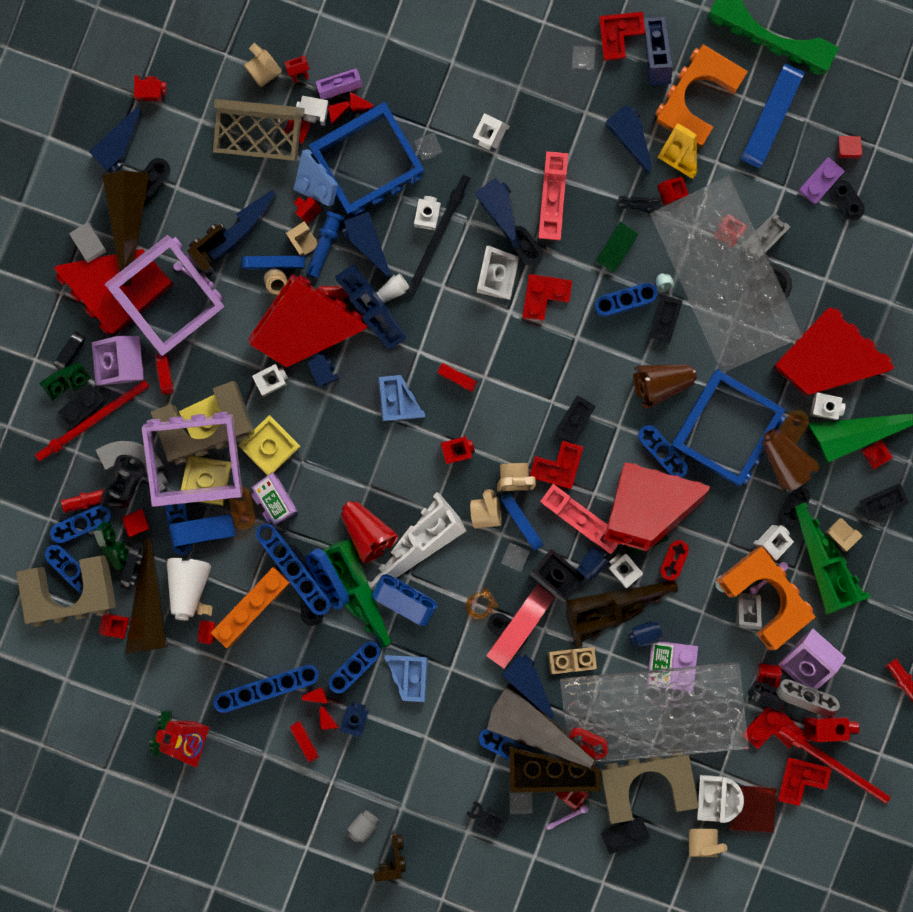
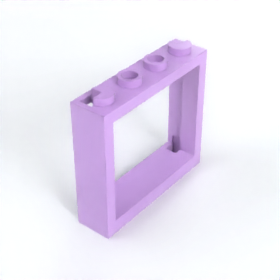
[105,235,225,356]
[142,412,243,507]

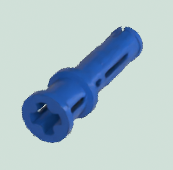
[306,211,345,278]

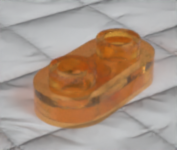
[779,410,809,444]
[229,486,256,530]

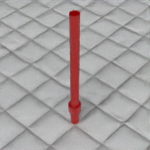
[35,380,149,461]
[777,725,891,804]

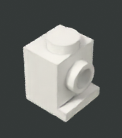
[296,96,329,126]
[473,113,510,150]
[414,196,441,231]
[252,364,288,397]
[810,392,845,421]
[753,525,794,561]
[609,553,643,588]

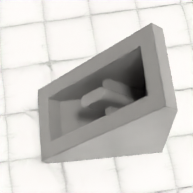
[69,222,106,263]
[735,593,762,630]

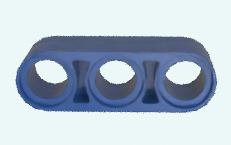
[594,283,658,317]
[170,514,236,547]
[372,574,437,626]
[329,641,381,693]

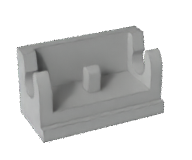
[742,214,790,261]

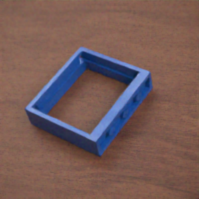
[309,102,425,217]
[671,369,786,487]

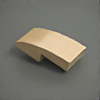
[547,647,597,674]

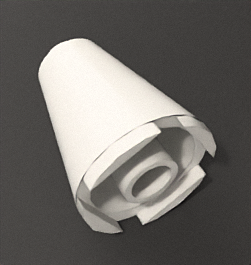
[167,558,211,621]

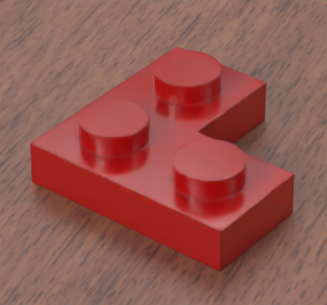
[599,12,645,61]
[522,274,573,321]
[529,441,583,489]
[741,706,804,749]
[777,757,832,806]

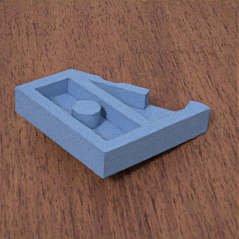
[293,149,338,206]
[378,375,425,422]
[385,655,428,702]

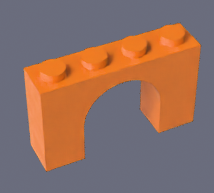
[655,44,748,149]
[716,547,815,650]
[211,567,291,648]

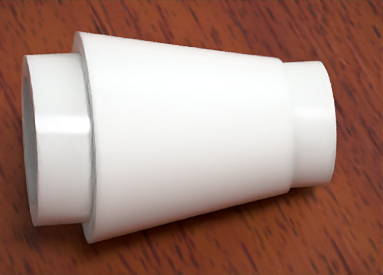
[376,274,409,303]

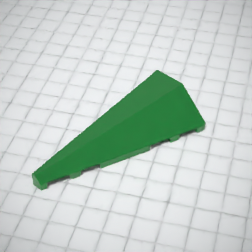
[807,414,913,463]
[795,502,871,615]
[316,538,391,648]

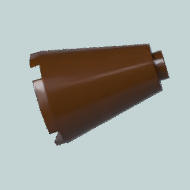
[633,364,697,409]
[762,429,820,492]

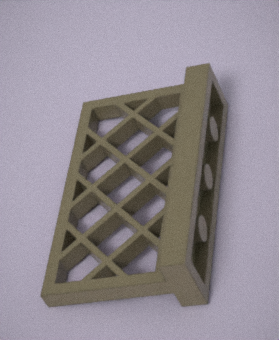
[213,99,305,161]

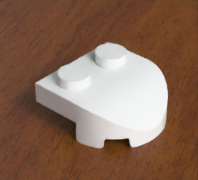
[697,775,744,823]

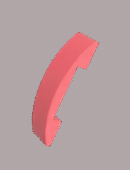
[538,151,568,241]
[540,484,619,554]
[486,584,555,669]

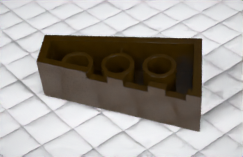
[509,747,600,793]

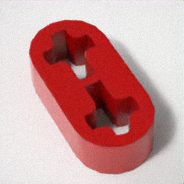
[156,353,174,395]
[437,363,478,392]
[660,540,689,580]
[290,720,320,763]
[568,727,608,759]

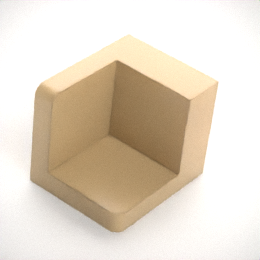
[286,221,318,256]
[825,518,862,552]

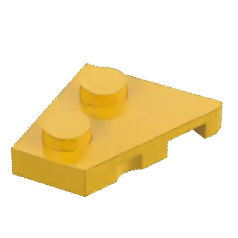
[657,123,697,179]

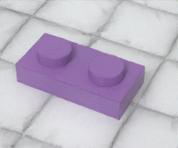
[315,68,363,100]
[798,157,844,205]

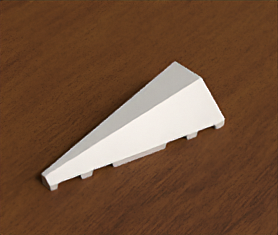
[368,492,466,591]

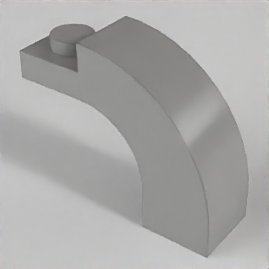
[96,441,168,493]

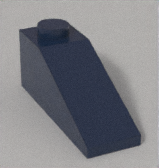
[644,17,672,86]
[605,104,652,175]
[89,107,143,173]
[475,178,519,249]
[342,212,391,278]
[502,654,554,720]

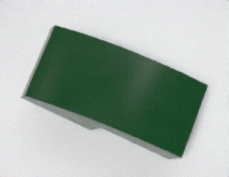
[596,221,639,273]
[39,363,91,401]
[94,521,129,570]
[149,710,172,757]

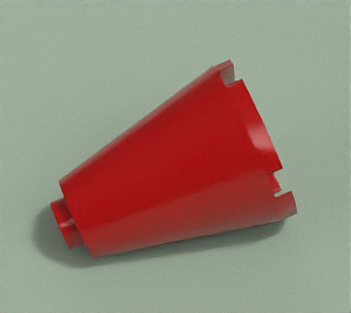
[341,501,398,563]

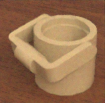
[244,43,282,88]
[497,463,536,491]
[470,489,502,529]
[689,829,727,858]

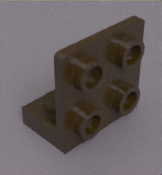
[187,223,226,277]
[374,829,406,882]

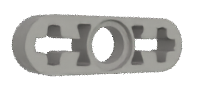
[776,679,840,717]

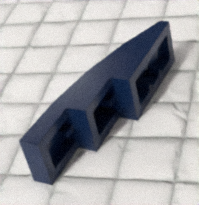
[209,190,277,263]
[336,264,407,350]

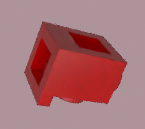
[134,75,167,102]
[441,436,475,465]

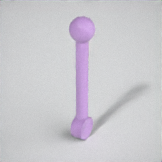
[174,262,214,289]
[750,562,788,594]
[546,805,589,830]

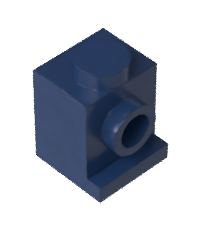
[307,352,339,388]
[339,702,369,737]

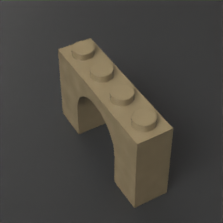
[151,381,255,465]
[16,556,116,627]
[600,750,699,824]

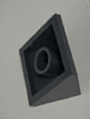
[529,549,585,603]

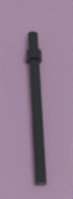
[406,174,470,296]

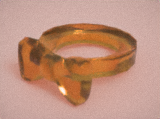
[466,588,499,619]

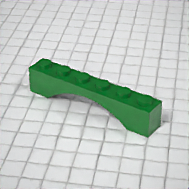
[708,0,840,75]

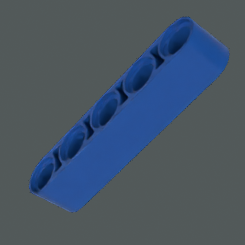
[740,63,805,169]
[256,524,331,615]
[214,664,320,713]

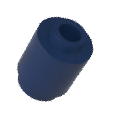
[577,547,609,581]
[629,621,663,649]

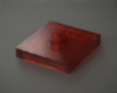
[729,785,777,833]

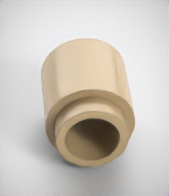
[264,268,287,295]

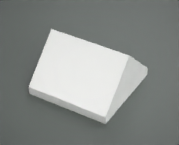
[477,246,519,299]

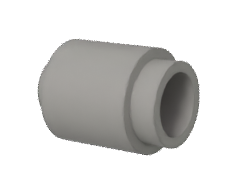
[347,810,379,844]

